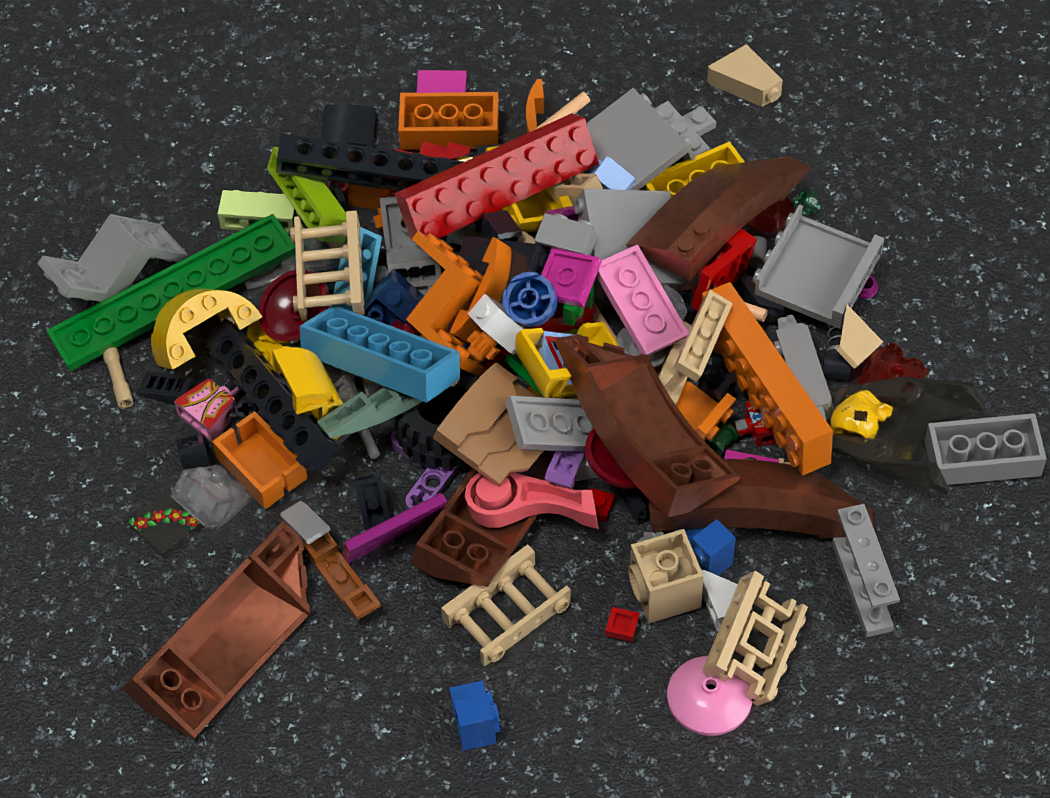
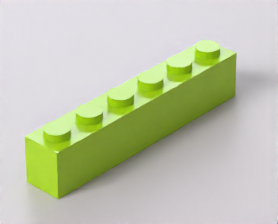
[267,147,347,244]

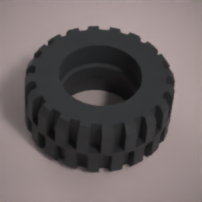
[394,370,479,470]

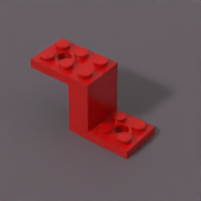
[691,228,757,312]

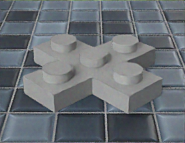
[653,101,716,160]

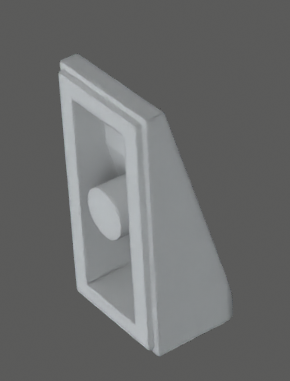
[280,501,331,544]

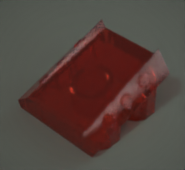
[855,343,929,408]

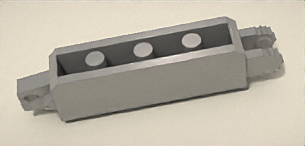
[774,315,834,420]

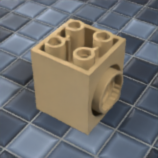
[628,529,703,624]

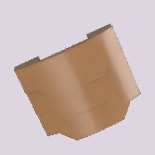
[433,363,544,487]

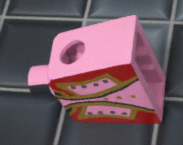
[174,379,241,442]

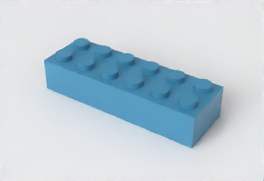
[300,305,460,402]

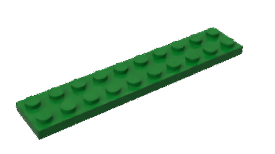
[46,214,296,371]

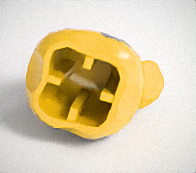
[830,390,893,446]

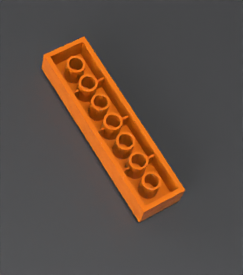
[700,282,833,476]

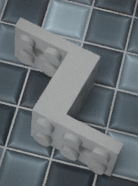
[380,197,441,336]
[37,214,188,302]

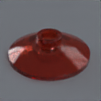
[748,197,795,233]

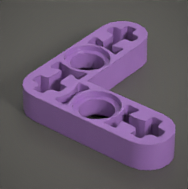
[391,430,460,510]

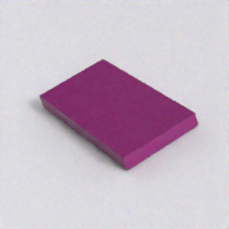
[342,493,447,564]

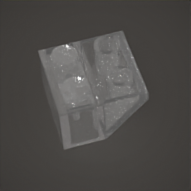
[170,465,253,528]

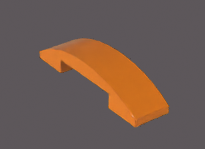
[526,79,544,133]
[449,237,511,343]

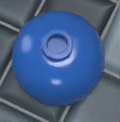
[503,272,557,327]

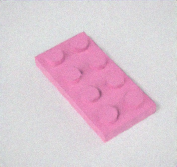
[596,244,689,356]

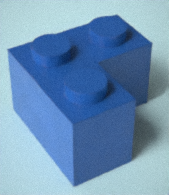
[674,519,736,576]
[449,681,500,751]

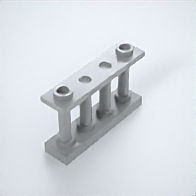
[832,504,900,637]

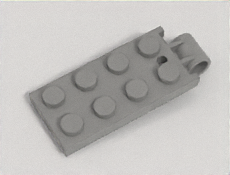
[505,396,593,452]

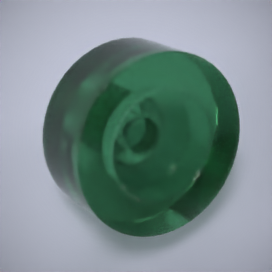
[794,188,821,215]

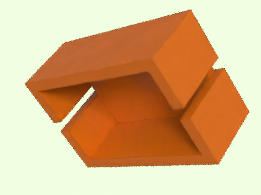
[212,411,308,509]

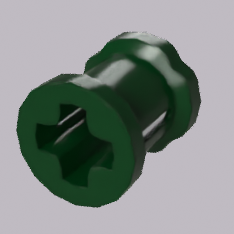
[705,421,739,456]

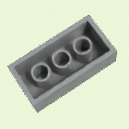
[925,413,1047,486]

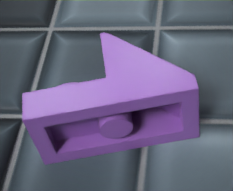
[545,451,584,489]

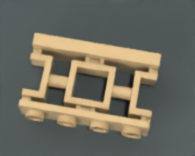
[702,571,808,706]

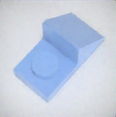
[583,157,636,190]

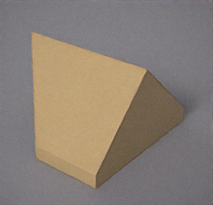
[836,304,883,369]

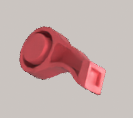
[465,472,599,529]

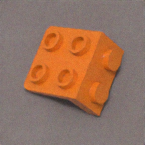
[676,381,736,441]

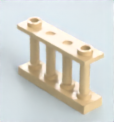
[290,211,365,321]
[658,290,733,405]
[441,545,571,667]

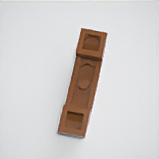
[303,533,381,620]

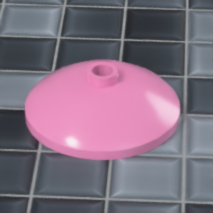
[667,656,753,736]

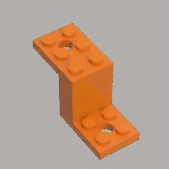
[406,231,487,377]

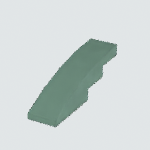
[317,386,422,438]

